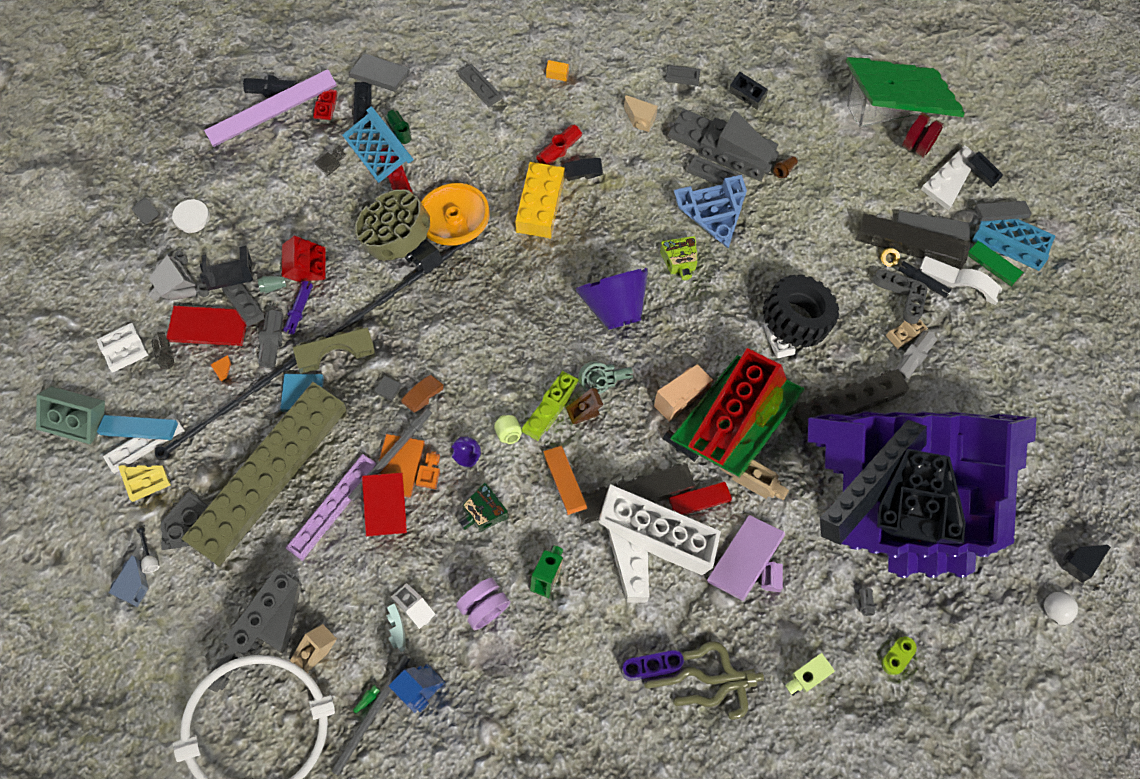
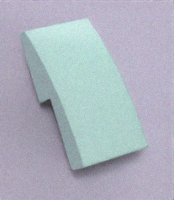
[386,604,406,652]

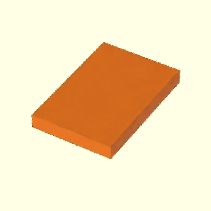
[378,434,425,498]

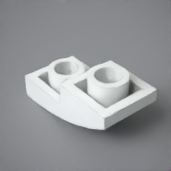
[764,323,795,358]

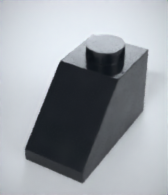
[1061,544,1111,583]

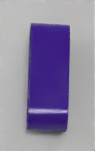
[622,650,684,681]

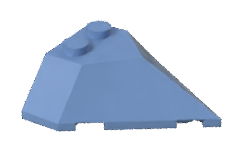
[673,175,747,248]

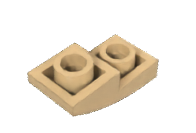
[886,319,928,349]

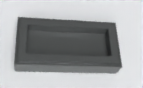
[665,65,700,86]

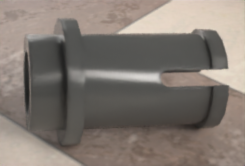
[859,588,877,616]

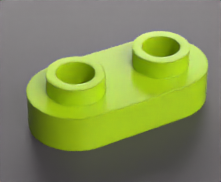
[882,637,917,675]

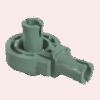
[578,361,633,394]

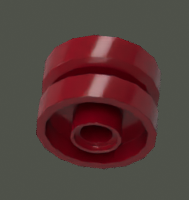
[902,112,944,158]

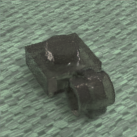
[151,332,174,370]

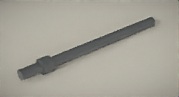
[348,408,432,502]
[331,655,410,776]

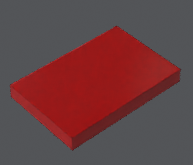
[362,473,407,537]

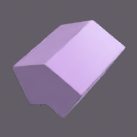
[761,562,783,592]

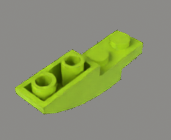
[521,371,579,441]

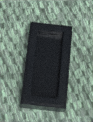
[966,151,1003,188]

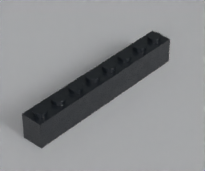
[820,420,927,545]

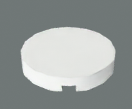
[172,199,210,233]

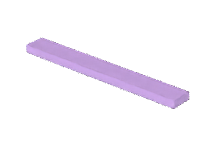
[204,69,337,147]

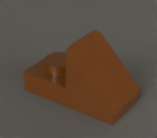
[566,388,603,424]

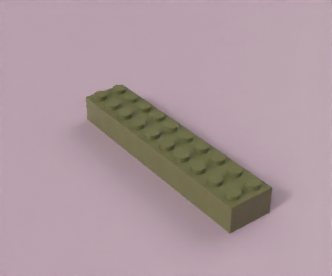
[181,382,347,567]

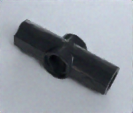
[243,75,297,98]

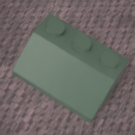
[36,386,105,444]

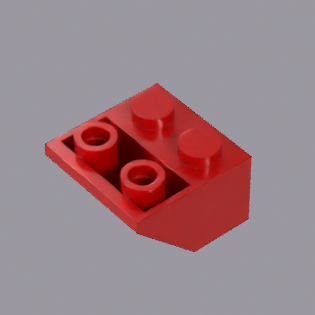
[282,235,326,282]

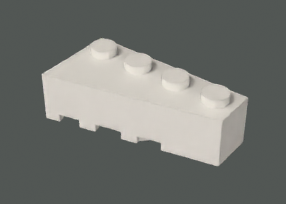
[606,528,649,603]

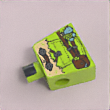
[660,236,697,280]

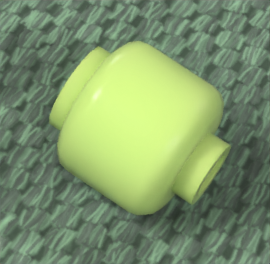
[494,415,522,444]

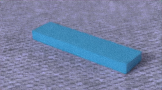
[97,415,178,440]

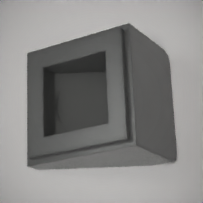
[131,197,159,225]

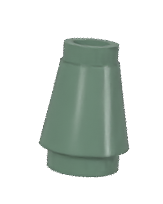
[257,276,286,294]

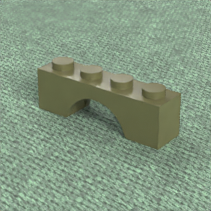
[292,327,375,374]

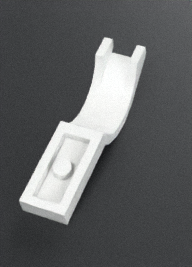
[920,256,1002,305]

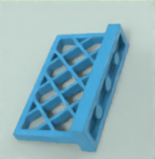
[342,106,414,183]
[972,219,1055,271]

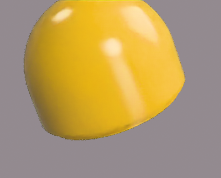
[880,248,900,267]

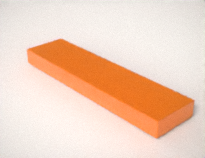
[543,446,587,515]

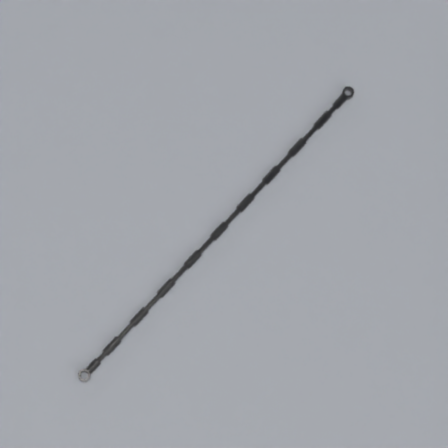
[155,237,477,460]

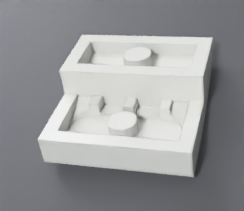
[96,323,148,373]

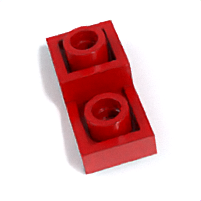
[313,89,338,120]

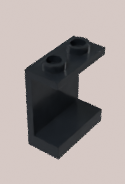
[200,245,253,291]

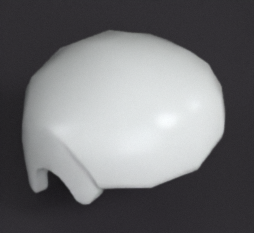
[1044,592,1078,625]

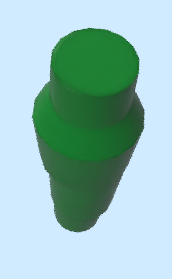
[353,685,381,713]

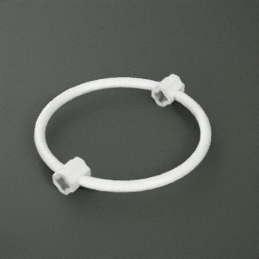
[173,655,335,779]

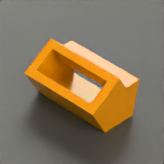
[546,60,570,81]

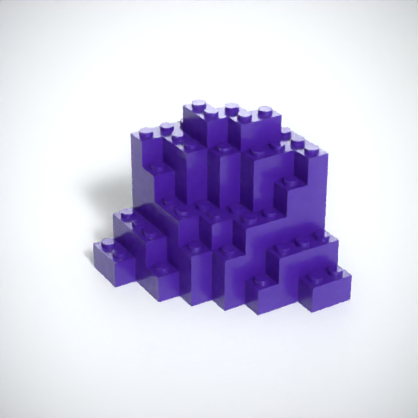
[808,411,1037,578]

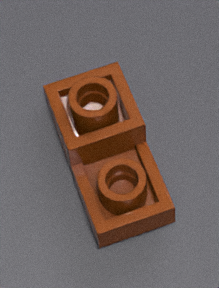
[401,375,444,413]

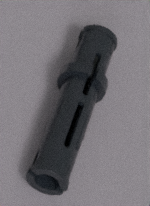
[897,261,952,299]

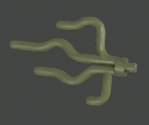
[644,641,764,720]

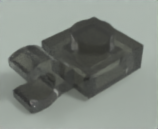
[315,145,346,177]

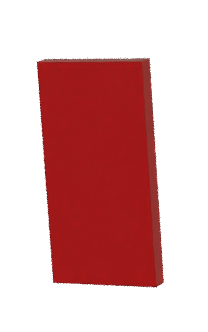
[166,306,247,346]

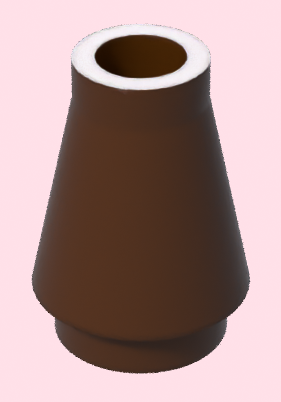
[773,156,798,178]

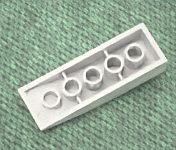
[599,484,721,575]

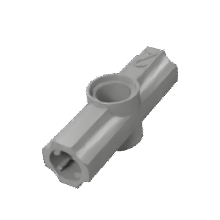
[893,330,937,381]

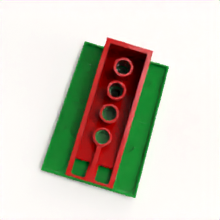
[671,348,804,478]

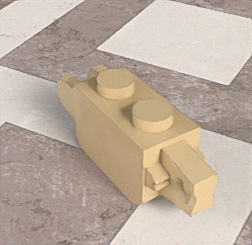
[721,460,789,500]

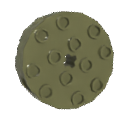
[355,190,430,261]

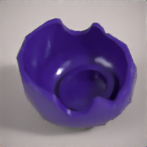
[452,436,481,467]

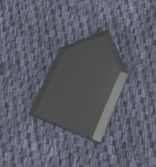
[161,491,208,550]

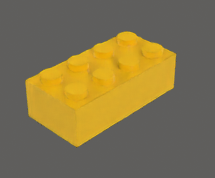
[515,162,564,238]

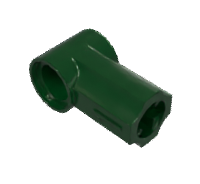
[385,110,412,144]

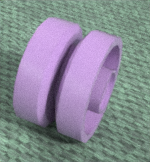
[456,578,511,630]

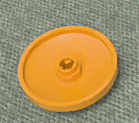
[421,183,490,246]

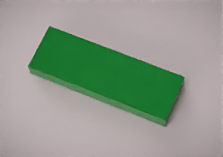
[966,240,1024,287]

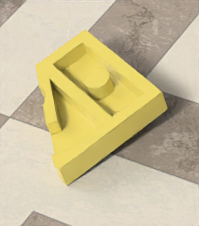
[118,465,171,502]

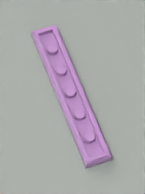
[285,454,377,561]

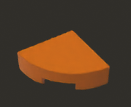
[211,355,231,381]

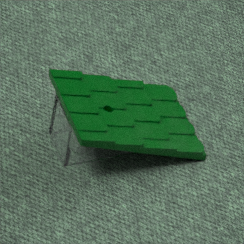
[846,57,965,127]

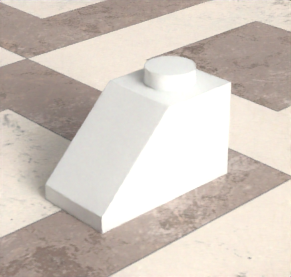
[391,583,436,629]

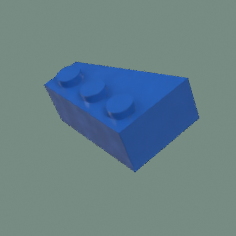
[389,664,445,714]

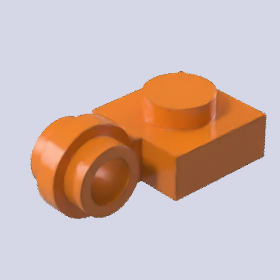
[416,451,440,489]

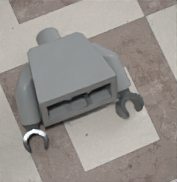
[148,251,209,301]

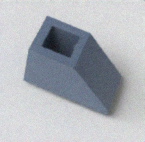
[109,555,149,607]

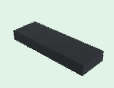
[353,82,372,127]

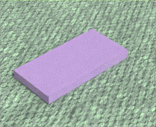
[707,515,785,601]

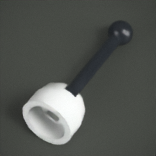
[136,526,159,573]

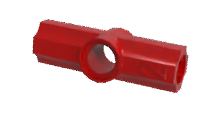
[536,124,582,165]

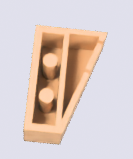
[654,364,713,422]

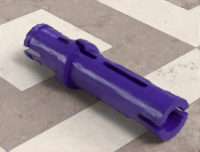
[283,281,313,334]

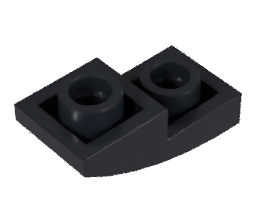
[564,158,604,181]

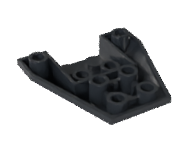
[876,449,966,544]

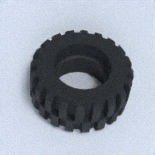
[763,274,839,348]

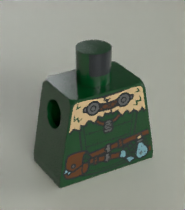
[458,482,509,532]

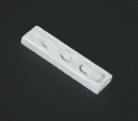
[103,414,184,474]

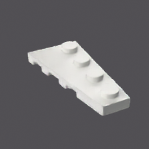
[921,145,975,211]

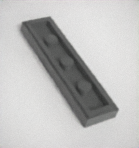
[896,211,970,241]

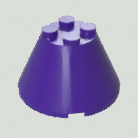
[575,268,648,330]

